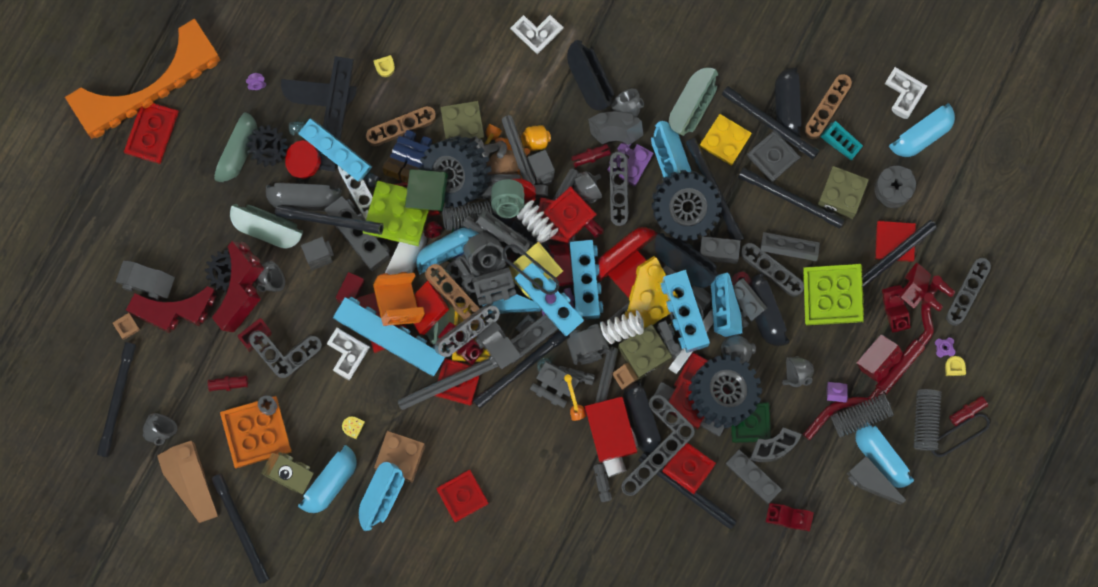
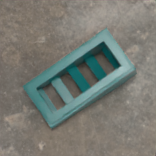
[820,121,863,160]

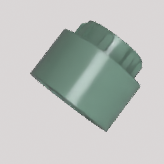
[491,179,524,218]

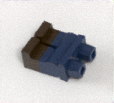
[382,130,433,184]

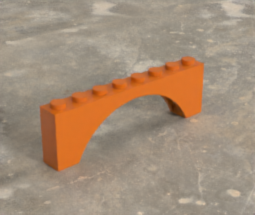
[65,18,221,139]

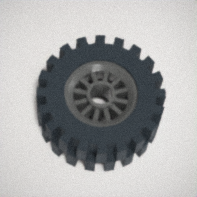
[419,136,491,207]
[652,170,722,240]
[688,355,762,428]

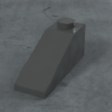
[847,456,906,505]

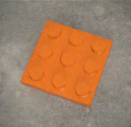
[220,396,292,469]

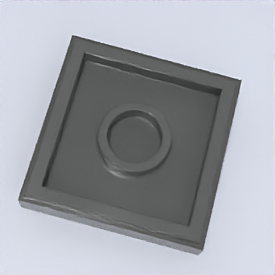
[747,131,800,183]

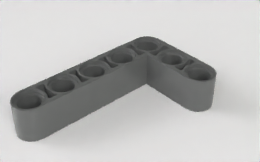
[621,395,695,496]

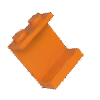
[373,272,425,326]

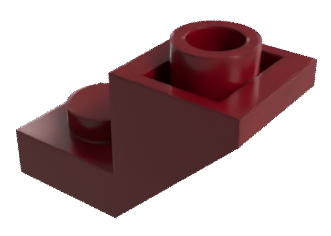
[549,243,574,286]
[898,262,931,308]
[882,285,911,333]
[438,322,484,365]
[765,503,814,532]

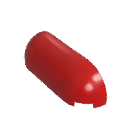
[596,227,658,282]

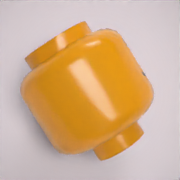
[521,125,551,151]

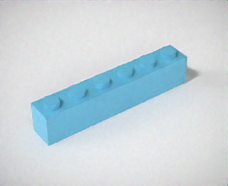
[333,297,445,376]

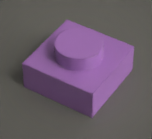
[827,382,848,402]

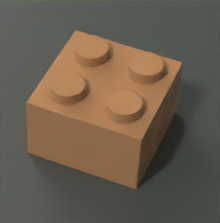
[374,431,425,483]

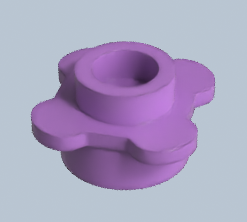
[246,73,266,90]
[935,338,955,358]

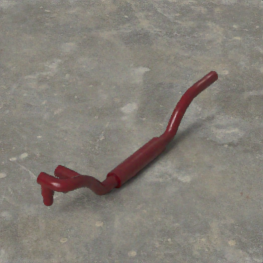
[803,276,955,440]

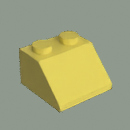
[508,242,563,299]

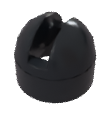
[364,172,381,187]

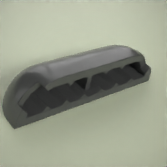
[266,183,342,212]

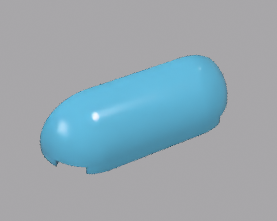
[889,103,955,157]
[651,121,691,178]
[416,227,479,274]
[856,420,914,488]
[298,445,357,513]
[359,462,405,531]

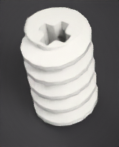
[517,200,558,243]
[600,310,644,344]

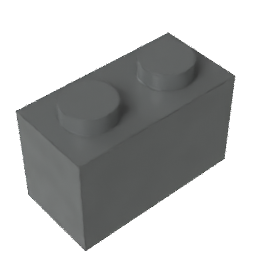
[528,150,555,186]
[301,237,334,270]
[699,237,740,264]

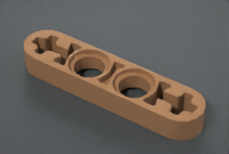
[805,74,852,139]
[366,106,436,146]
[425,264,483,326]

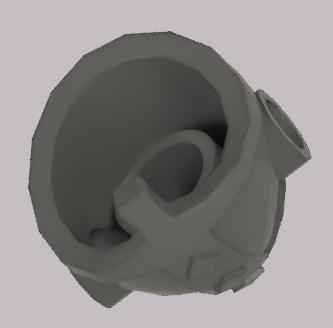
[611,88,644,117]
[573,171,602,204]
[254,261,285,292]
[721,335,756,364]
[782,356,814,387]
[142,413,178,446]

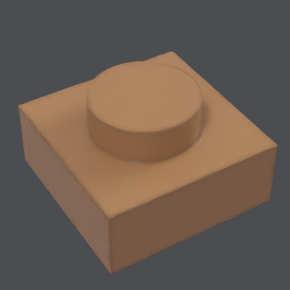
[113,313,140,340]
[612,362,639,390]

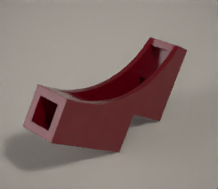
[212,241,264,332]
[126,286,217,334]

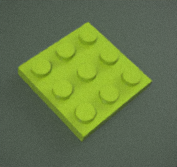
[363,181,429,246]
[804,264,864,325]

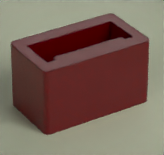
[336,272,365,303]
[237,318,273,352]

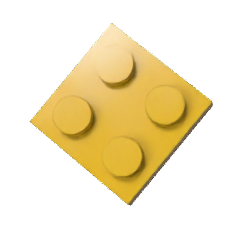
[700,114,752,166]

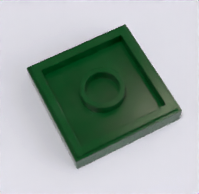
[405,169,448,211]
[731,402,771,443]

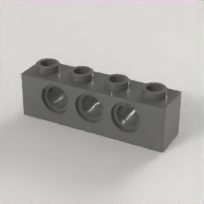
[324,196,390,272]

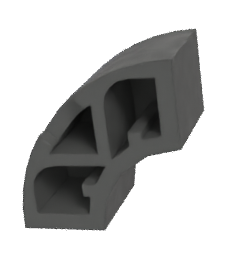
[588,111,643,145]
[116,261,175,300]
[475,322,520,369]
[750,428,802,462]

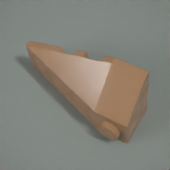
[157,441,218,523]

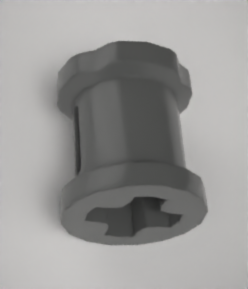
[258,396,277,416]

